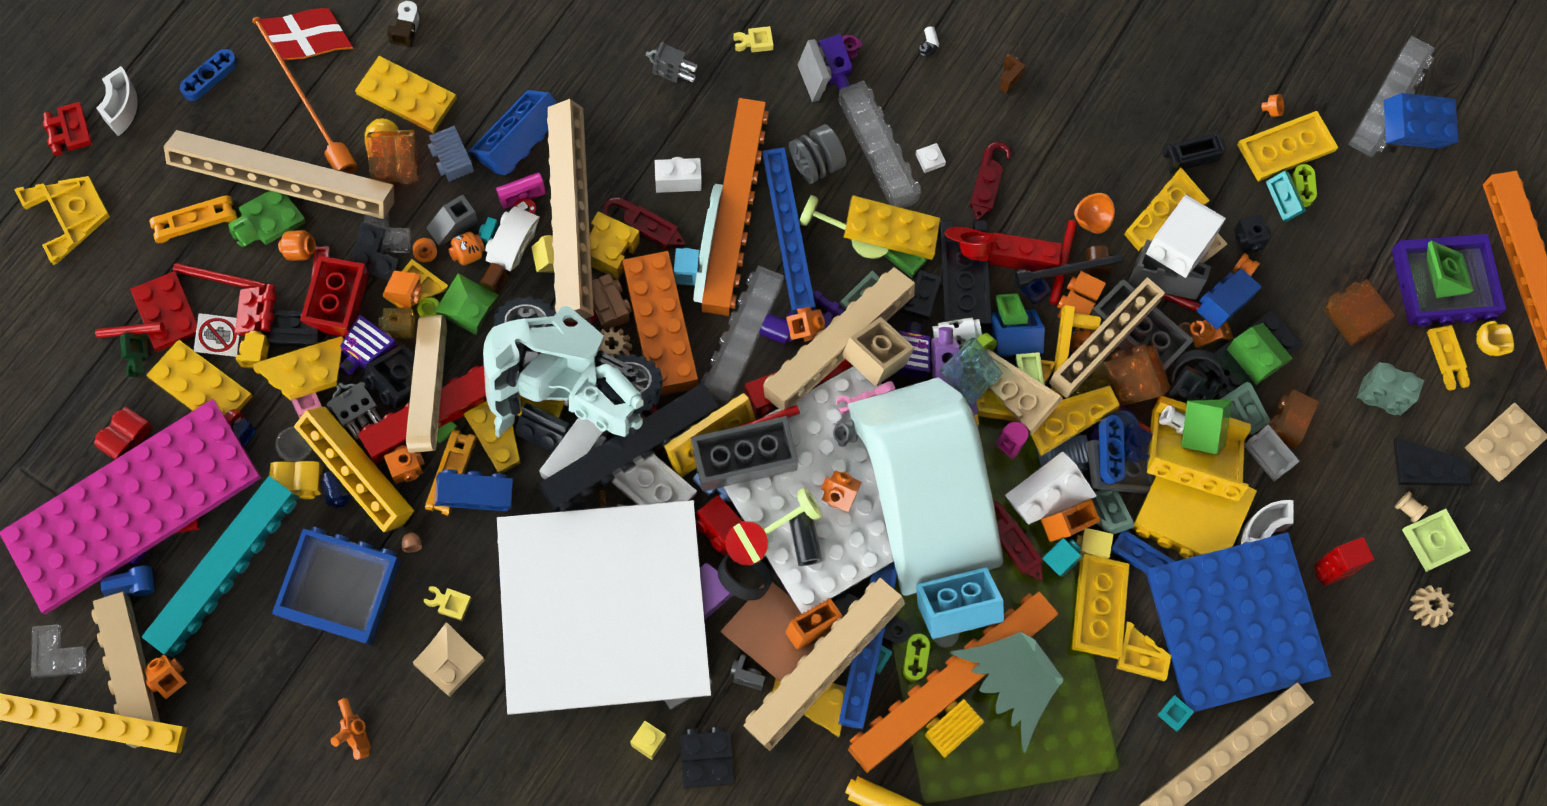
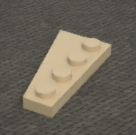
[972,349,1062,435]

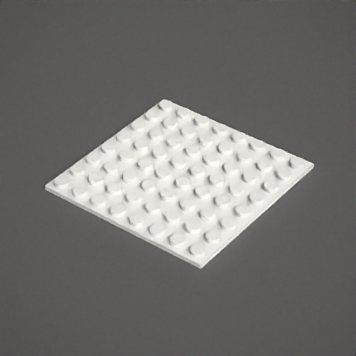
[723,366,894,614]
[497,500,711,715]

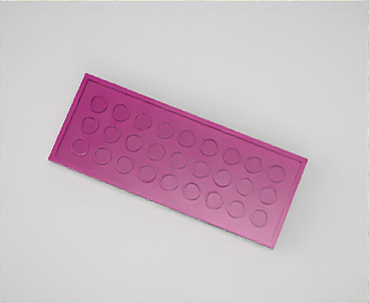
[0,399,261,614]

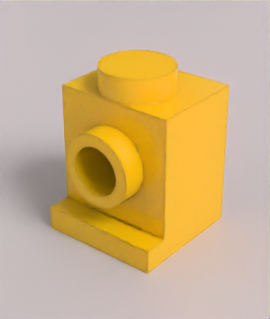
[236,331,270,369]

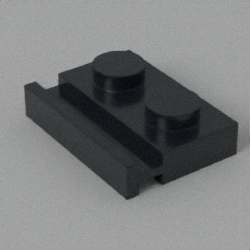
[268,310,320,347]
[515,403,569,453]

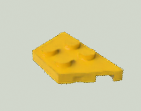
[253,336,343,400]

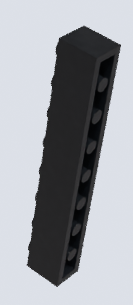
[539,383,719,512]

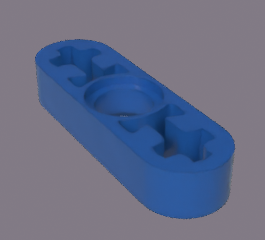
[180,49,237,101]
[1099,415,1125,484]

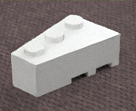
[1005,451,1096,524]

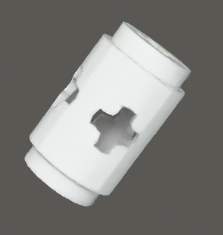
[932,317,982,348]

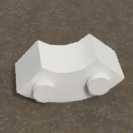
[97,66,138,136]
[485,207,540,271]
[1237,500,1293,545]

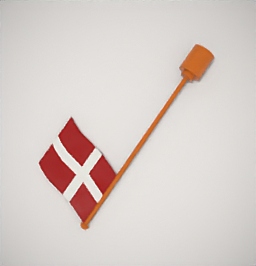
[252,8,358,174]

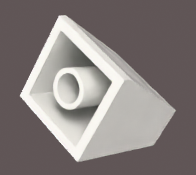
[1146,195,1226,278]

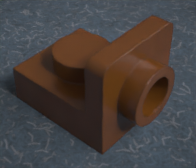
[1000,54,1026,94]

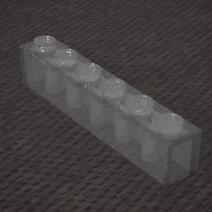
[1348,35,1435,157]
[838,81,921,208]
[701,265,784,404]

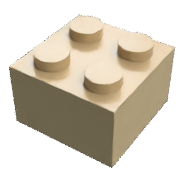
[842,317,915,387]

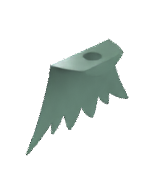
[950,632,1063,753]

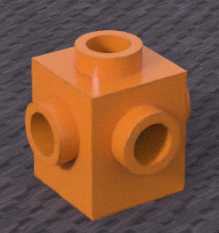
[786,307,825,342]
[384,445,425,484]
[821,470,862,512]
[144,655,187,699]

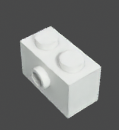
[655,157,701,193]

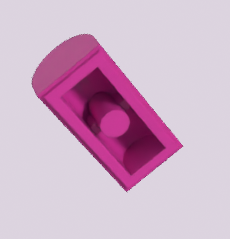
[496,172,546,209]
[996,422,1028,460]

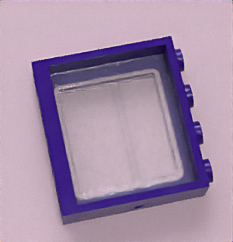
[1392,234,1506,327]

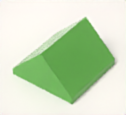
[1426,240,1474,298]
[1181,399,1232,454]

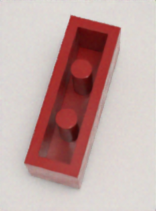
[988,232,1062,272]
[1314,537,1375,587]

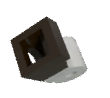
[387,1,420,47]

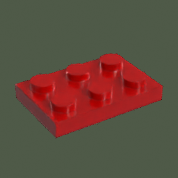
[130,271,197,352]

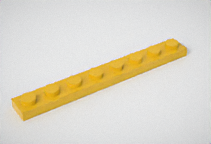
[0,693,187,753]

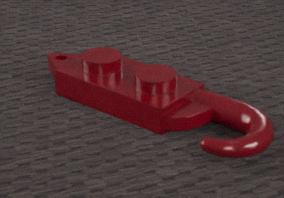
[969,142,1011,220]
[603,197,685,249]
[993,500,1043,582]

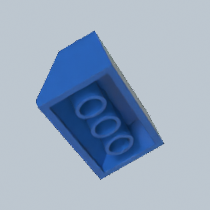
[468,90,557,175]

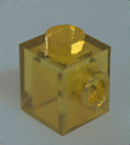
[378,308,415,339]

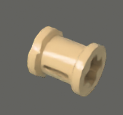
[1395,491,1428,523]

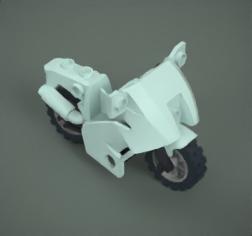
[483,297,663,438]

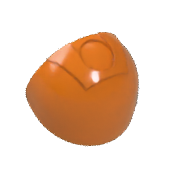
[1074,193,1115,234]

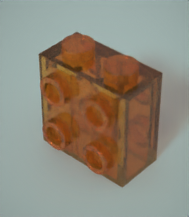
[366,130,419,184]
[1323,279,1395,346]
[1104,344,1171,406]

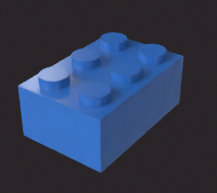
[1384,93,1458,149]

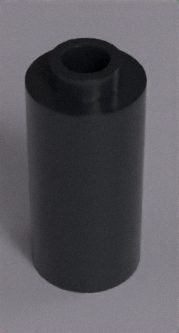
[789,511,822,566]

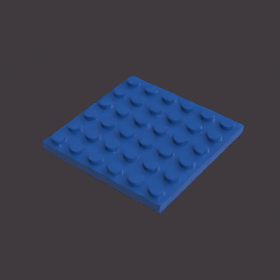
[1145,532,1331,712]

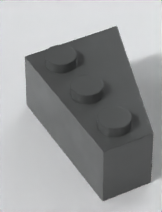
[1128,239,1211,300]

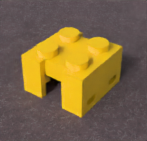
[590,211,640,280]

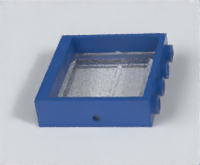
[272,527,401,646]

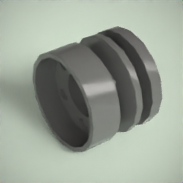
[789,124,847,184]

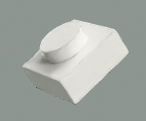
[915,143,946,173]

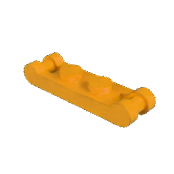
[149,195,237,243]
[425,429,477,516]

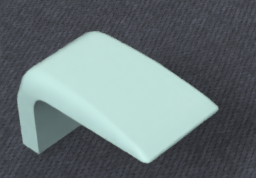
[848,377,1003,596]

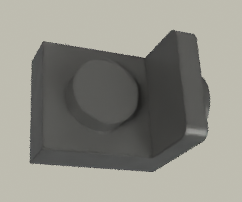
[730,654,765,691]

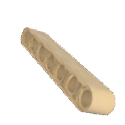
[406,315,447,453]

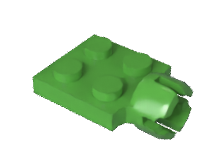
[228,191,305,247]

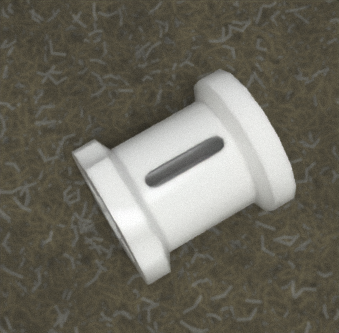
[1159,405,1185,434]

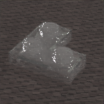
[364,210,411,253]
[31,624,86,678]

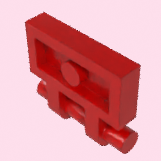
[43,102,93,156]
[235,284,277,336]

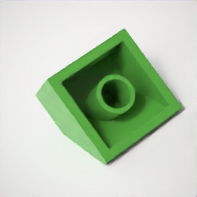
[1227,323,1293,385]

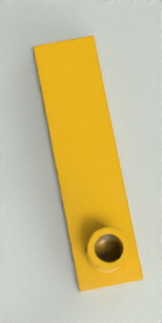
[1051,305,1101,398]

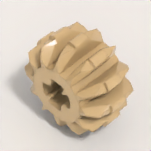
[599,326,632,358]
[1409,585,1454,628]

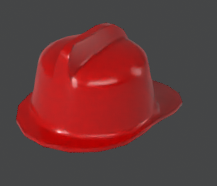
[945,227,998,261]

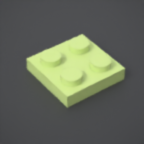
[1402,509,1470,572]

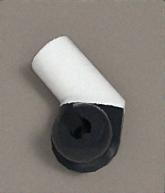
[919,27,939,57]

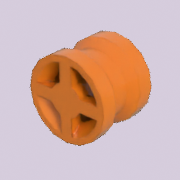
[1231,253,1260,276]

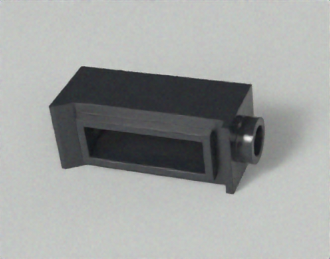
[1162,131,1226,173]

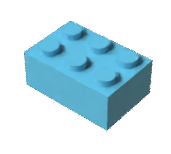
[916,567,1004,639]

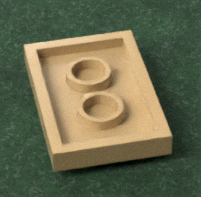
[1464,402,1547,482]

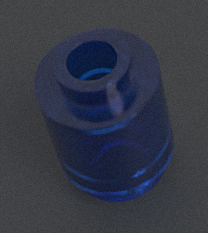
[320,471,351,508]

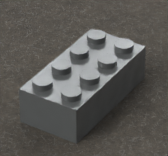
[1090,279,1194,380]
[691,416,798,492]

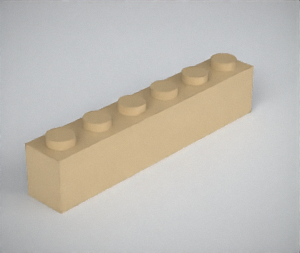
[1049,277,1165,399]
[92,592,160,748]

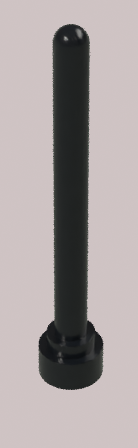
[1014,254,1124,288]

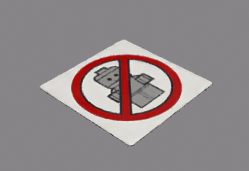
[194,313,239,357]

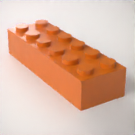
[622,251,698,396]

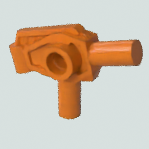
[331,698,371,760]

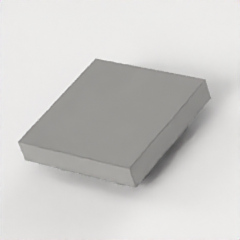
[798,39,832,102]

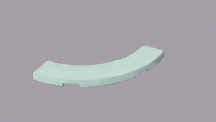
[693,184,723,303]

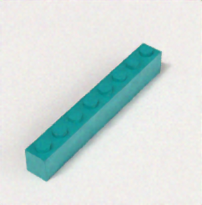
[142,476,299,657]

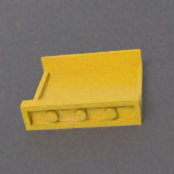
[1147,396,1251,502]
[1131,476,1257,559]

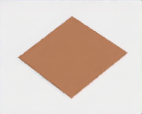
[720,582,828,682]

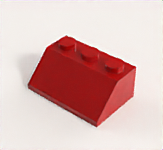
[300,256,369,338]

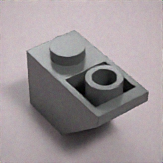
[427,194,478,247]

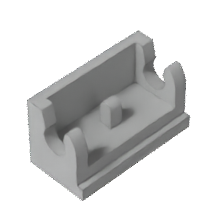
[1244,424,1299,482]

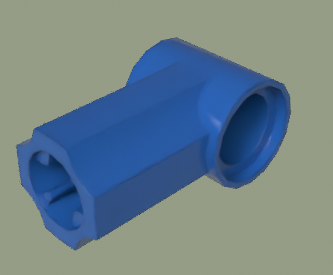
[101,566,155,597]

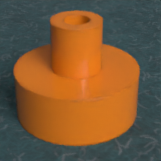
[1262,94,1284,117]
[413,238,437,263]

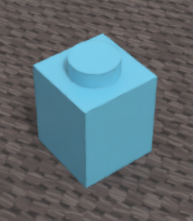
[674,248,699,286]

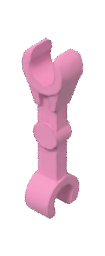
[836,381,895,414]

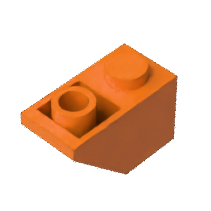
[384,271,423,309]

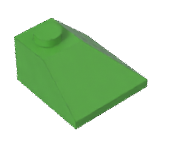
[435,273,499,335]

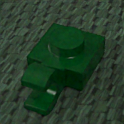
[120,333,149,378]

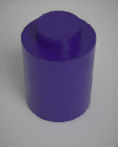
[759,313,793,345]

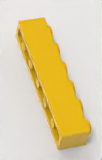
[294,407,414,532]

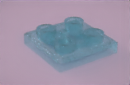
[939,338,1003,406]

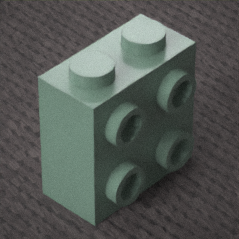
[1356,362,1424,416]

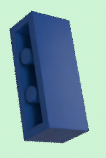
[1197,269,1262,330]
[434,469,513,512]

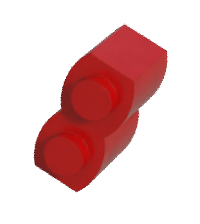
[93,407,153,460]

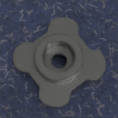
[833,420,858,447]

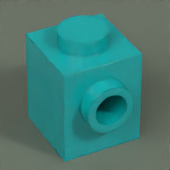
[1042,538,1084,577]

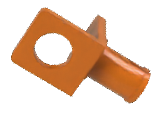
[1190,320,1234,348]

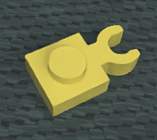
[734,26,773,53]
[424,586,472,621]

